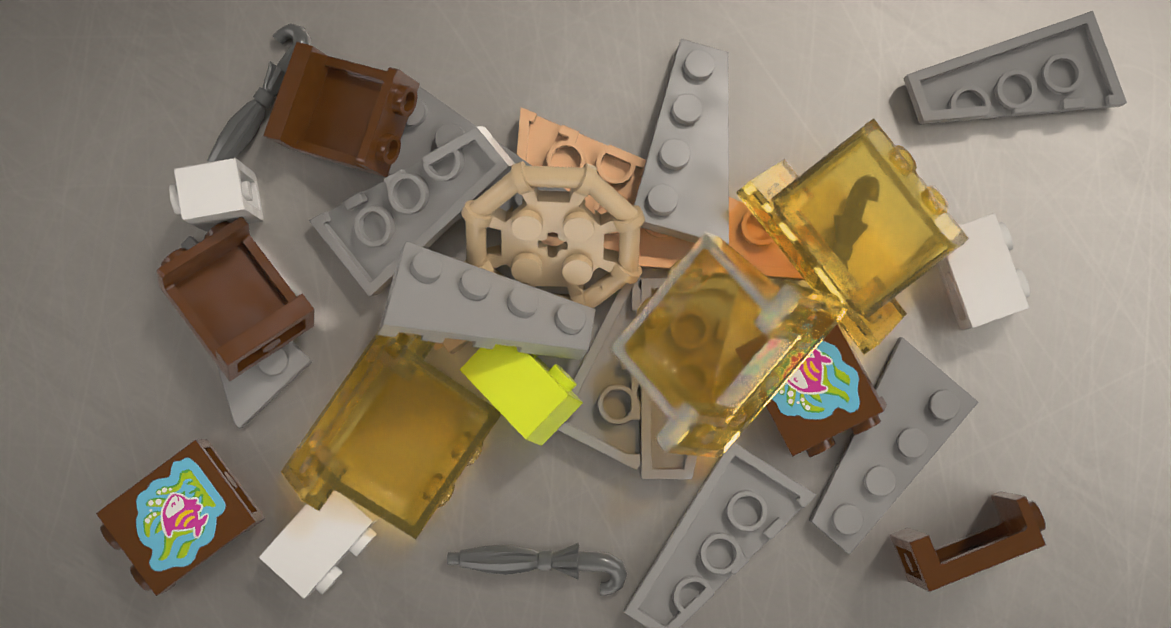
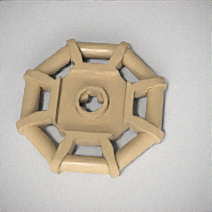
[461,161,645,309]

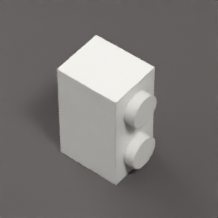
[169,158,264,232]
[927,213,1030,330]
[259,479,379,598]

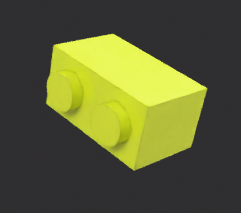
[459,344,583,446]

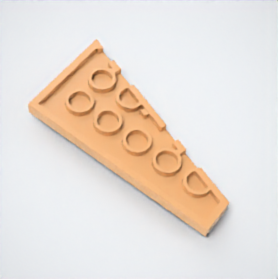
[517,107,811,281]

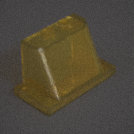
[736,118,969,355]
[610,233,850,458]
[281,330,502,539]

